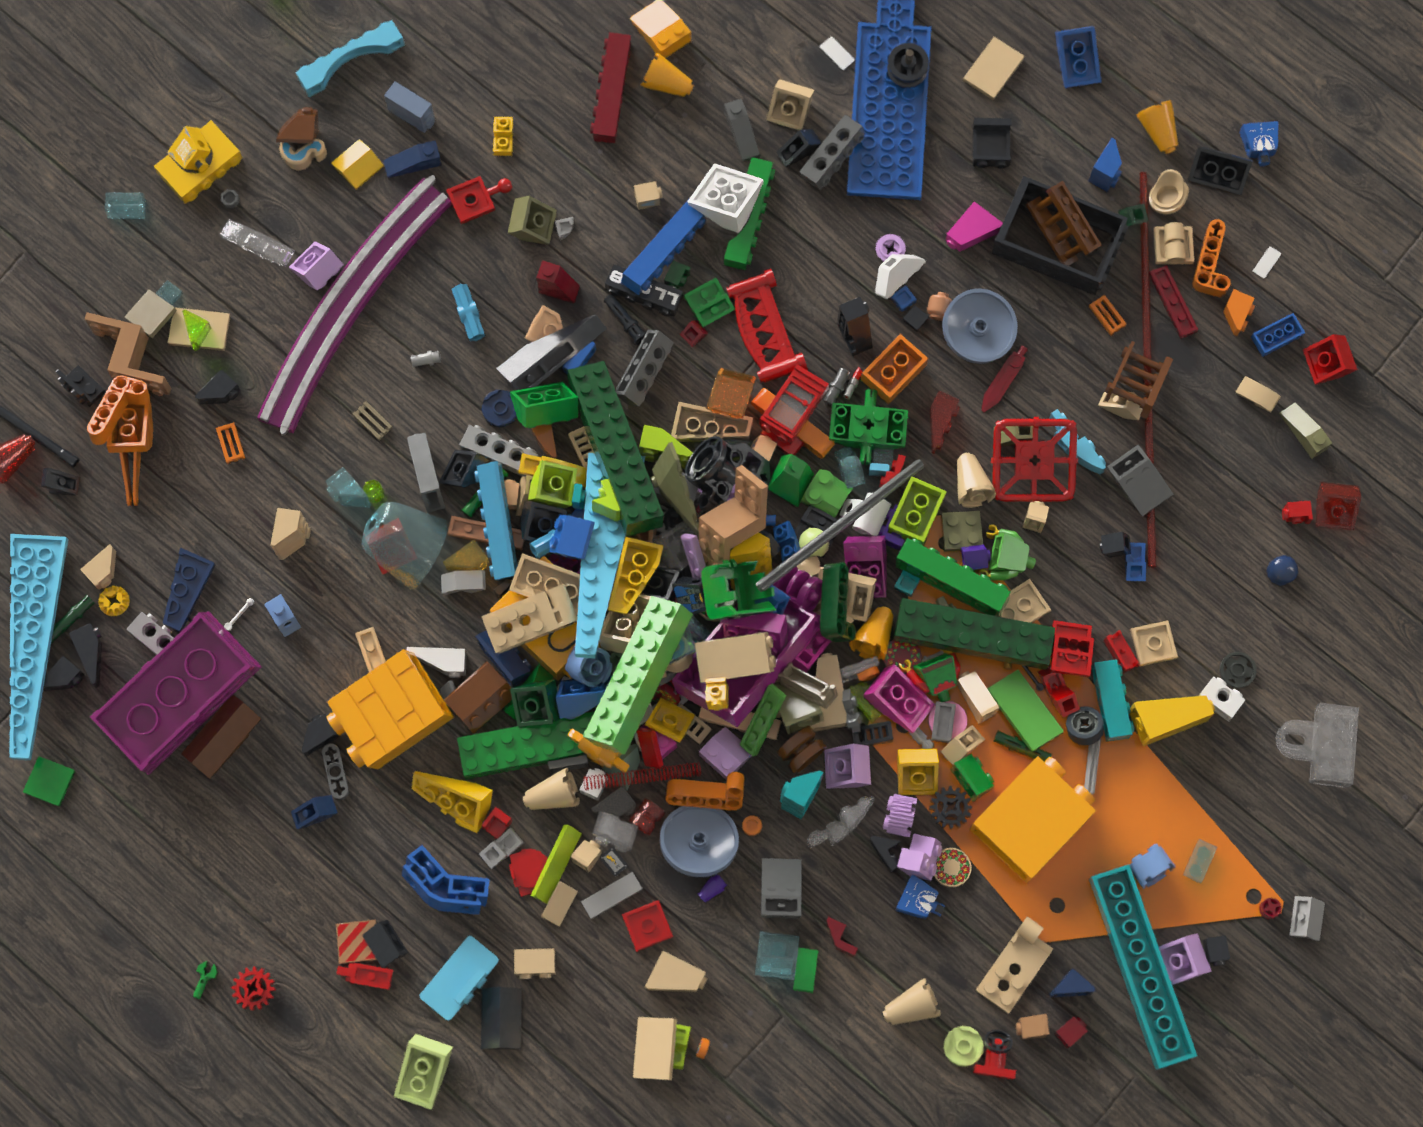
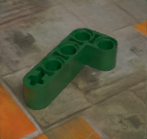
[820,562,856,642]

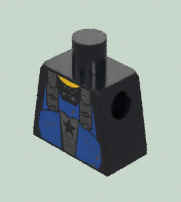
[672,577,706,615]

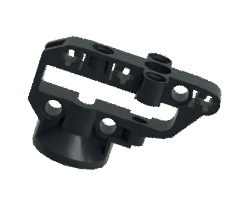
[685,436,771,551]

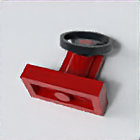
[973,1030,1016,1080]

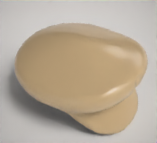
[1149,170,1189,214]

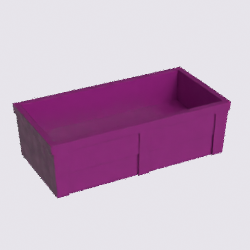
[90,611,262,775]

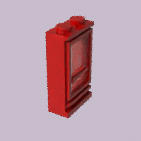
[759,364,829,444]

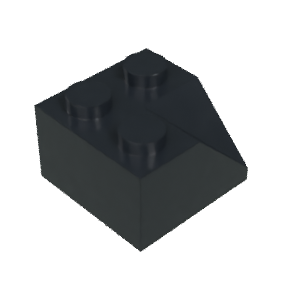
[520,501,567,542]

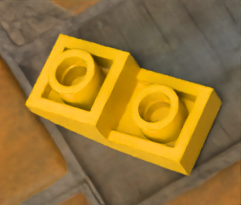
[493,117,513,156]

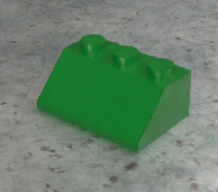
[510,382,578,428]

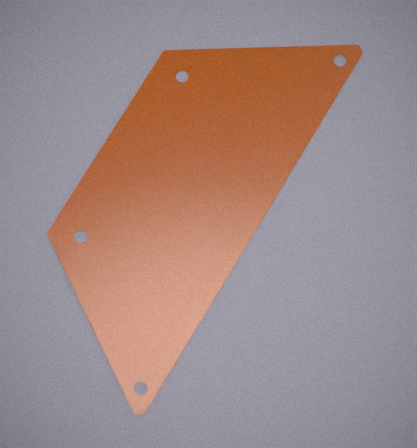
[866,515,1284,943]

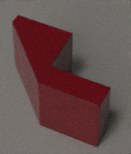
[826,917,858,957]

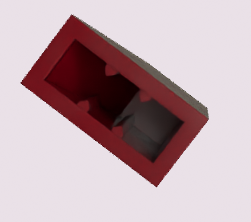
[536,261,580,303]

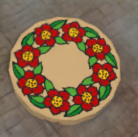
[934,848,971,888]

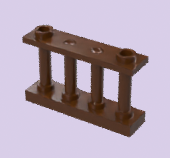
[1026,181,1101,266]
[1104,341,1173,419]

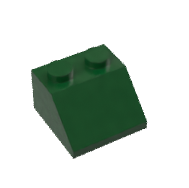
[510,680,560,727]

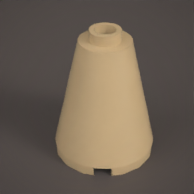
[957,453,996,508]
[523,768,580,810]
[883,978,941,1025]

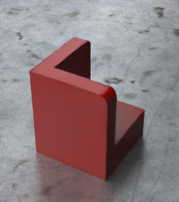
[482,807,512,839]

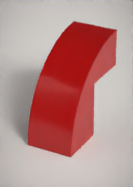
[1038,666,1080,717]

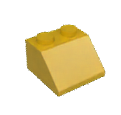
[897,749,939,795]

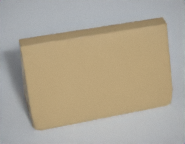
[541,881,578,927]

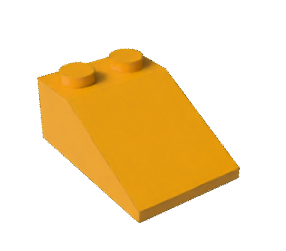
[630,0,691,58]

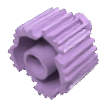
[883,794,917,837]

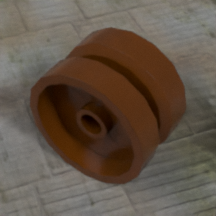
[777,725,827,774]

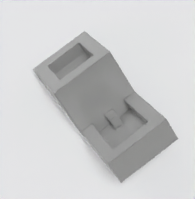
[441,570,486,594]

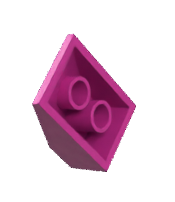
[863,665,935,733]

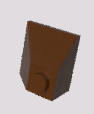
[276,107,319,143]

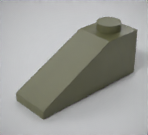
[1279,403,1332,459]

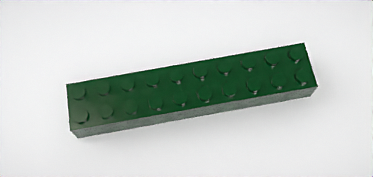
[568,361,664,537]

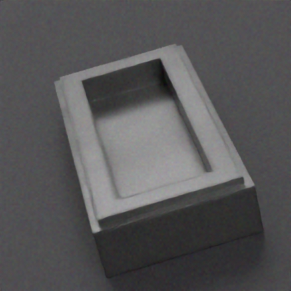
[931,701,956,743]

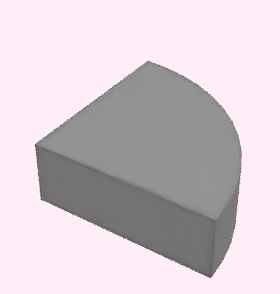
[555,217,574,240]

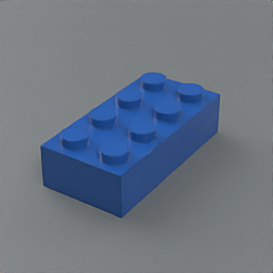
[1251,313,1305,357]

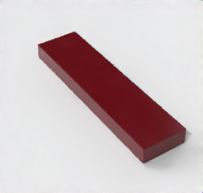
[1149,265,1198,339]

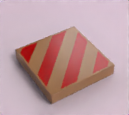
[336,920,377,964]

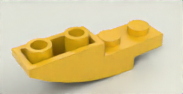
[518,453,587,490]

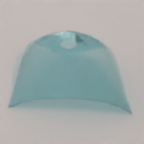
[362,502,448,591]

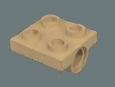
[1154,222,1194,264]

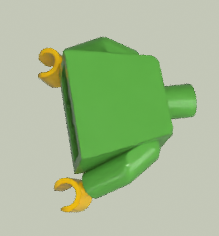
[979,525,1036,581]

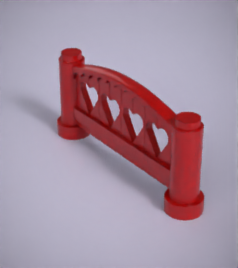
[726,269,808,383]

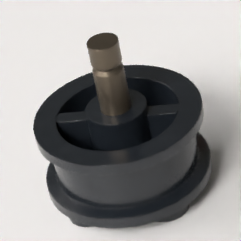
[887,43,929,88]

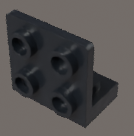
[55,365,106,407]

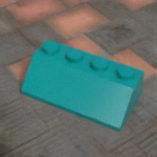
[780,771,823,820]

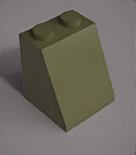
[774,681,824,734]

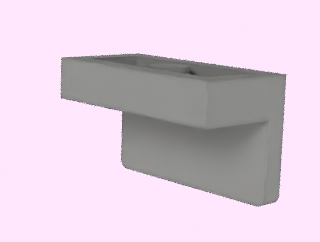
[1290,896,1325,941]

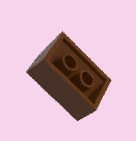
[444,662,512,734]

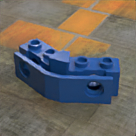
[402,845,489,915]

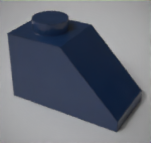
[291,795,337,830]

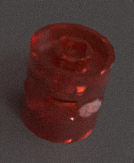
[629,798,665,836]

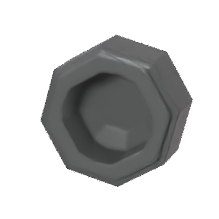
[221,189,240,209]

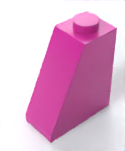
[945,202,1003,252]

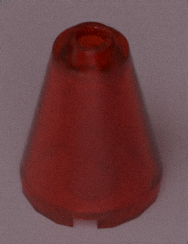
[0,434,36,484]

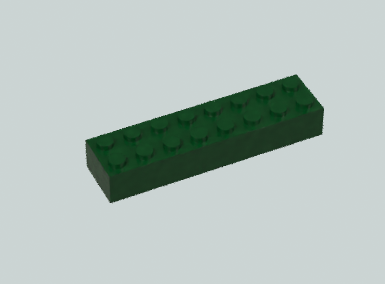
[894,598,1055,670]

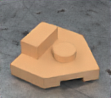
[525,305,563,342]

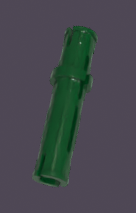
[51,594,95,643]
[993,730,1052,761]

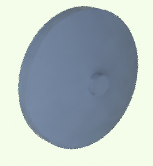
[942,289,1017,364]
[660,806,739,877]

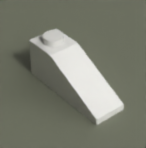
[407,647,467,678]

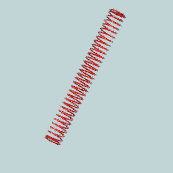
[583,762,701,791]

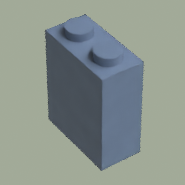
[384,81,435,133]

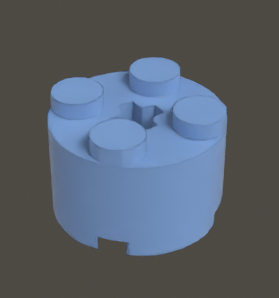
[565,645,612,687]
[1130,844,1176,889]

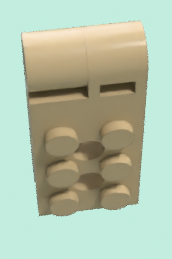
[481,584,577,654]

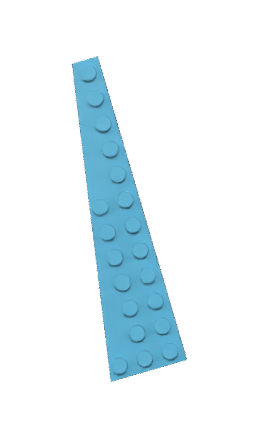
[575,453,645,658]
[10,534,69,760]

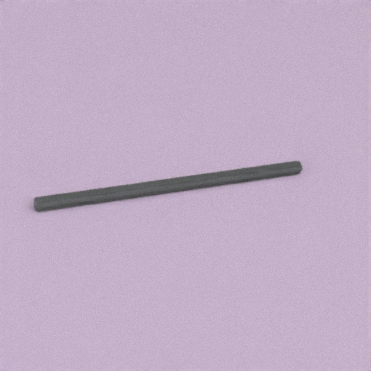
[756,459,924,592]

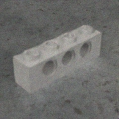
[459,425,538,477]
[127,612,174,655]

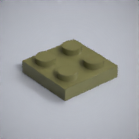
[941,511,983,552]

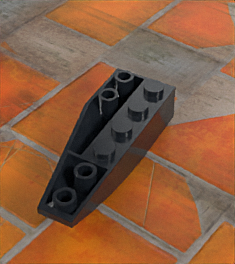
[496,314,607,391]

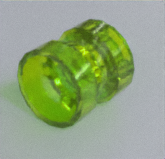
[363,480,384,503]

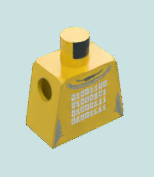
[167,126,210,172]

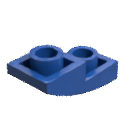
[773,521,800,562]

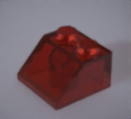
[1315,482,1361,530]

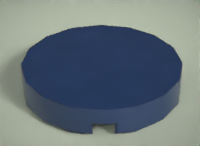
[482,390,517,427]

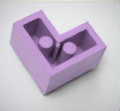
[897,834,942,881]

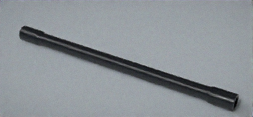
[0,405,80,468]

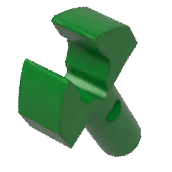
[193,961,218,999]

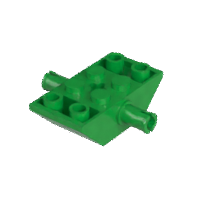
[829,389,908,465]

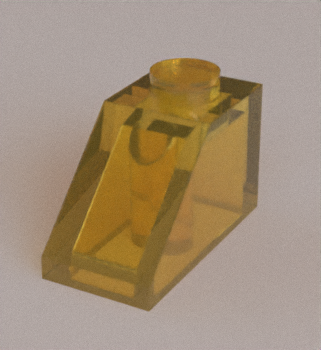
[443,540,489,571]

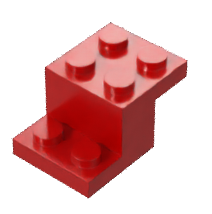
[1050,620,1094,678]

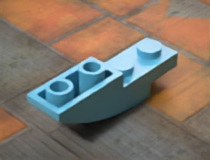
[1049,409,1106,474]

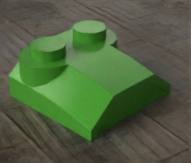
[801,469,853,518]

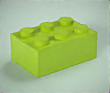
[888,476,947,546]

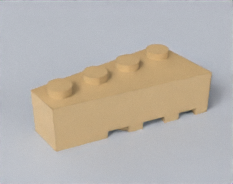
[671,402,754,442]

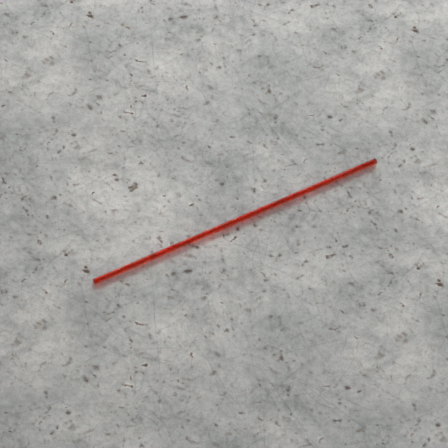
[1139,172,1156,568]

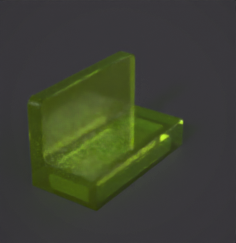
[847,681,882,723]

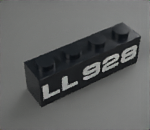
[605,264,683,317]

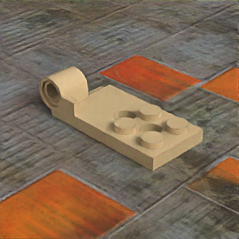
[975,916,1053,1014]

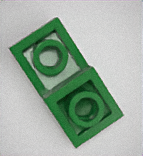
[793,948,818,993]

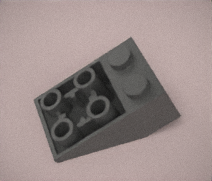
[1107,445,1174,517]
[761,858,801,919]

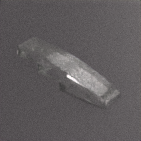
[220,220,295,267]

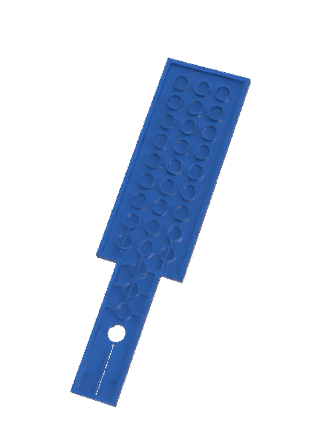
[847,0,931,200]

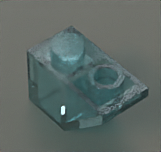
[834,447,865,489]

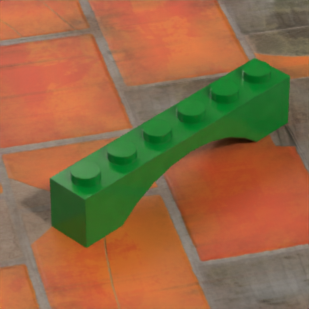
[724,157,776,270]

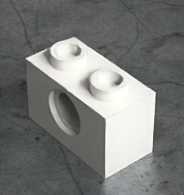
[1199,676,1245,722]

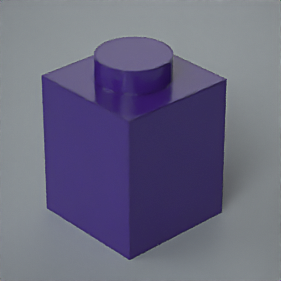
[961,544,991,570]

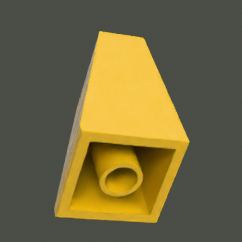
[1129,696,1215,747]

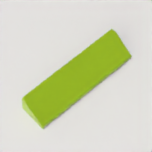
[530,824,582,904]

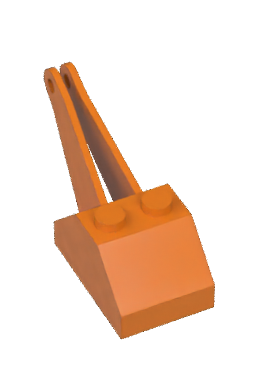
[107,400,153,506]

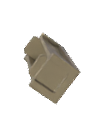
[778,662,838,709]

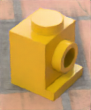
[705,678,728,710]

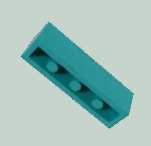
[1091,659,1134,742]

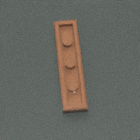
[447,516,525,550]

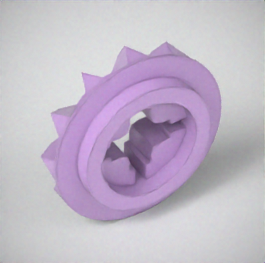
[876,234,906,262]

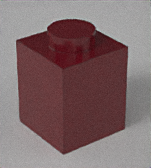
[1054,1016,1088,1049]

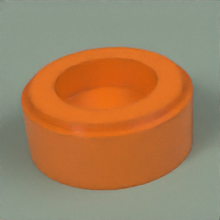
[742,816,762,836]
[696,1038,710,1059]

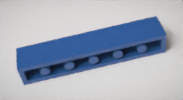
[621,199,707,295]

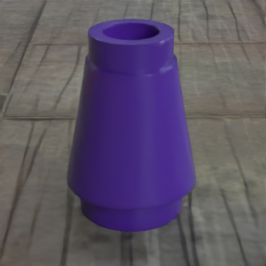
[698,874,727,902]

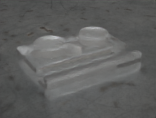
[840,656,880,683]

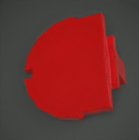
[509,848,548,897]

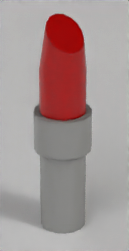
[843,367,863,399]

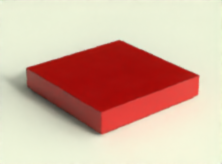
[622,900,673,952]

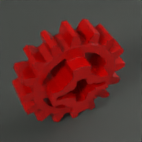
[231,966,276,1011]

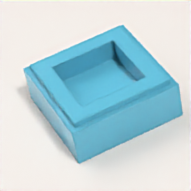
[869,463,889,476]

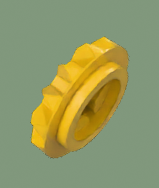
[98,585,130,616]

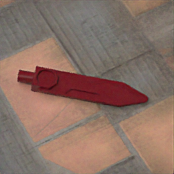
[981,346,1028,412]

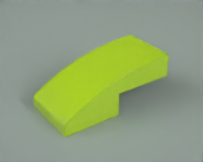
[673,1025,690,1070]

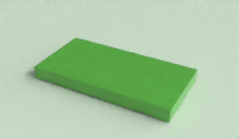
[987,670,1064,752]

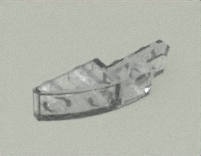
[807,796,875,849]

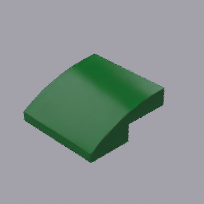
[683,277,735,327]

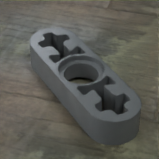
[322,744,349,800]

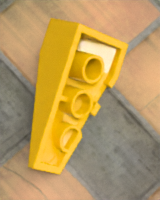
[608,537,663,615]
[412,771,493,833]

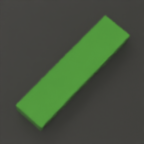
[739,684,787,757]

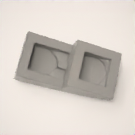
[479,828,524,869]

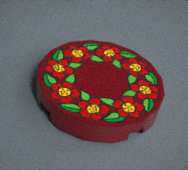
[883,640,922,675]
[652,683,681,706]

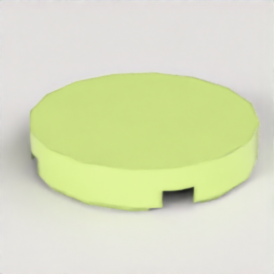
[943,1026,984,1067]

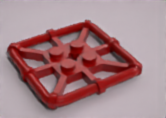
[991,417,1079,502]

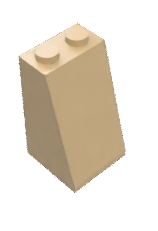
[695,632,776,683]

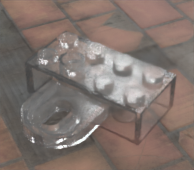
[1276,703,1359,788]

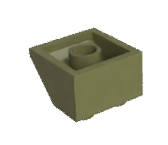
[508,196,557,245]

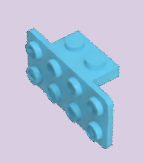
[420,936,499,1020]

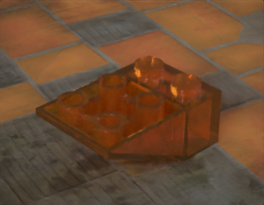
[706,368,756,419]

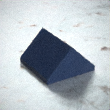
[1050,969,1095,998]

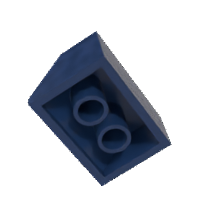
[475,630,532,688]

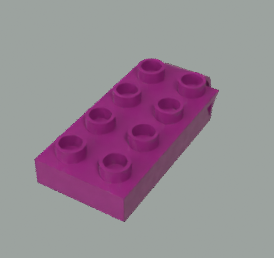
[672,566,822,727]

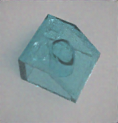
[325,467,371,508]
[755,931,799,980]

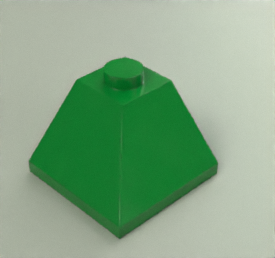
[768,454,814,507]

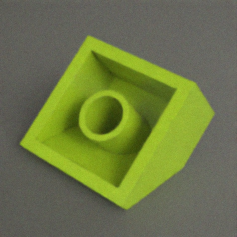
[528,460,577,509]

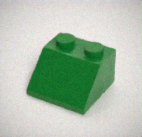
[951,754,994,802]

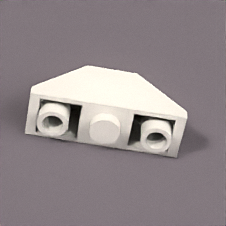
[875,254,926,299]

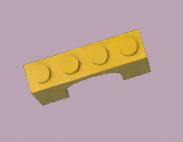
[154,120,242,204]

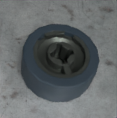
[1066,706,1104,746]

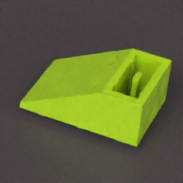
[639,425,693,469]

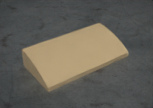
[509,553,580,615]

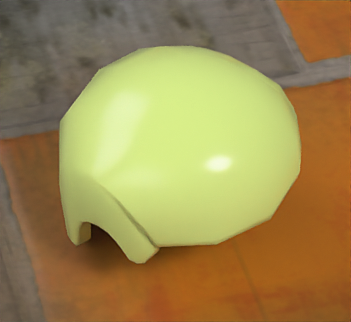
[799,528,829,557]

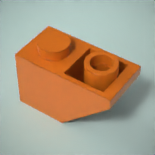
[1223,289,1255,336]

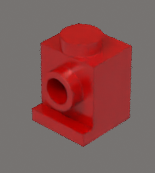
[1282,501,1313,524]

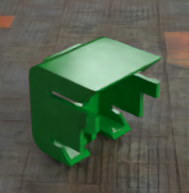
[701,559,777,620]

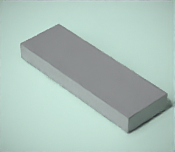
[581,872,643,919]

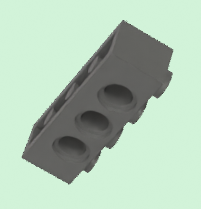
[800,115,866,190]
[615,330,674,407]

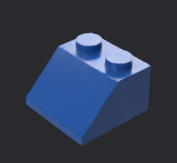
[1089,138,1122,192]
[549,515,595,560]

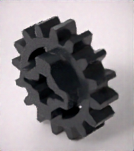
[929,786,972,830]

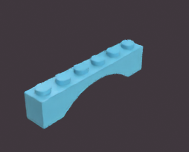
[296,20,405,97]

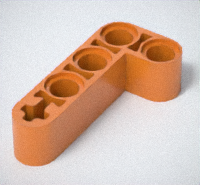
[1192,219,1230,297]
[87,376,150,445]
[666,772,744,810]

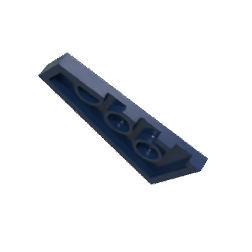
[163,548,216,632]

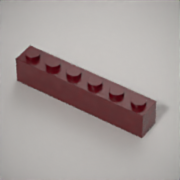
[590,32,631,144]

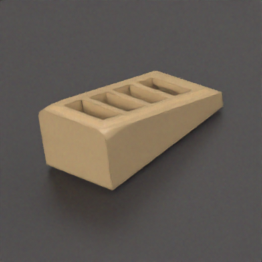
[568,426,594,468]
[679,704,712,745]

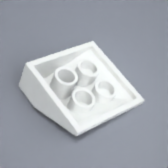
[688,164,763,233]

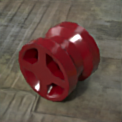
[1259,898,1282,919]

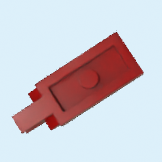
[336,963,394,990]

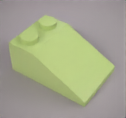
[394,1034,453,1109]

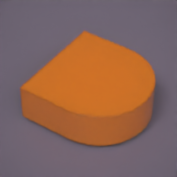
[857,666,880,682]

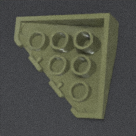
[650,442,699,537]

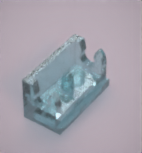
[105,193,146,219]

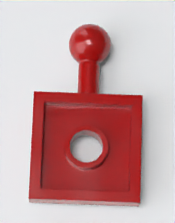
[446,176,512,224]

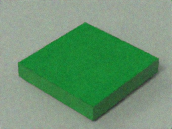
[23,756,76,807]

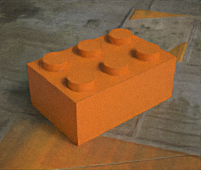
[861,334,928,405]

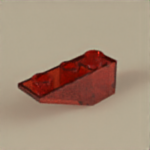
[930,390,961,454]

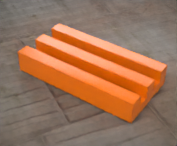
[1089,295,1127,336]
[216,422,246,464]

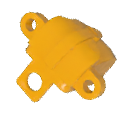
[567,724,640,773]

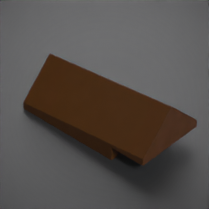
[181,695,261,779]

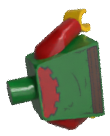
[899,650,961,702]

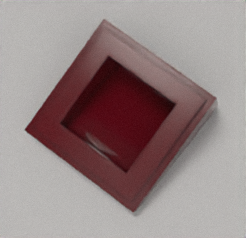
[680,320,708,347]

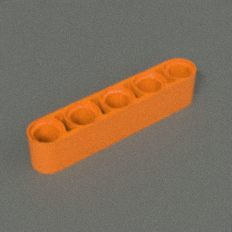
[751,388,835,459]

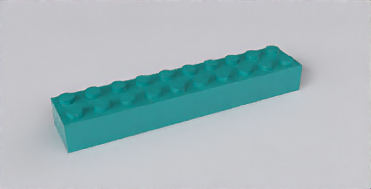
[1089,865,1197,1070]

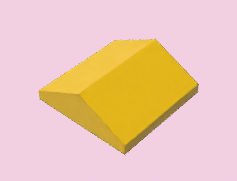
[332,140,384,189]
[645,698,695,742]

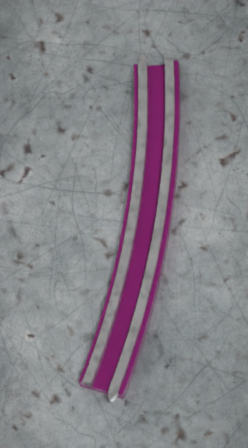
[257,175,451,436]

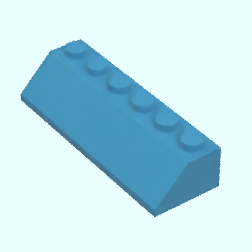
[475,461,518,580]

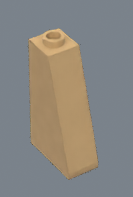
[810,653,847,732]

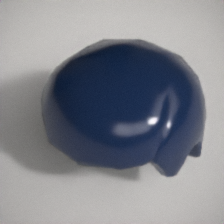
[1267,555,1299,586]

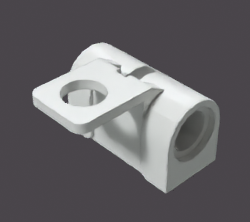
[840,493,891,536]

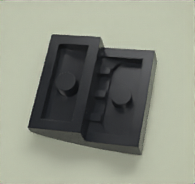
[795,505,838,558]

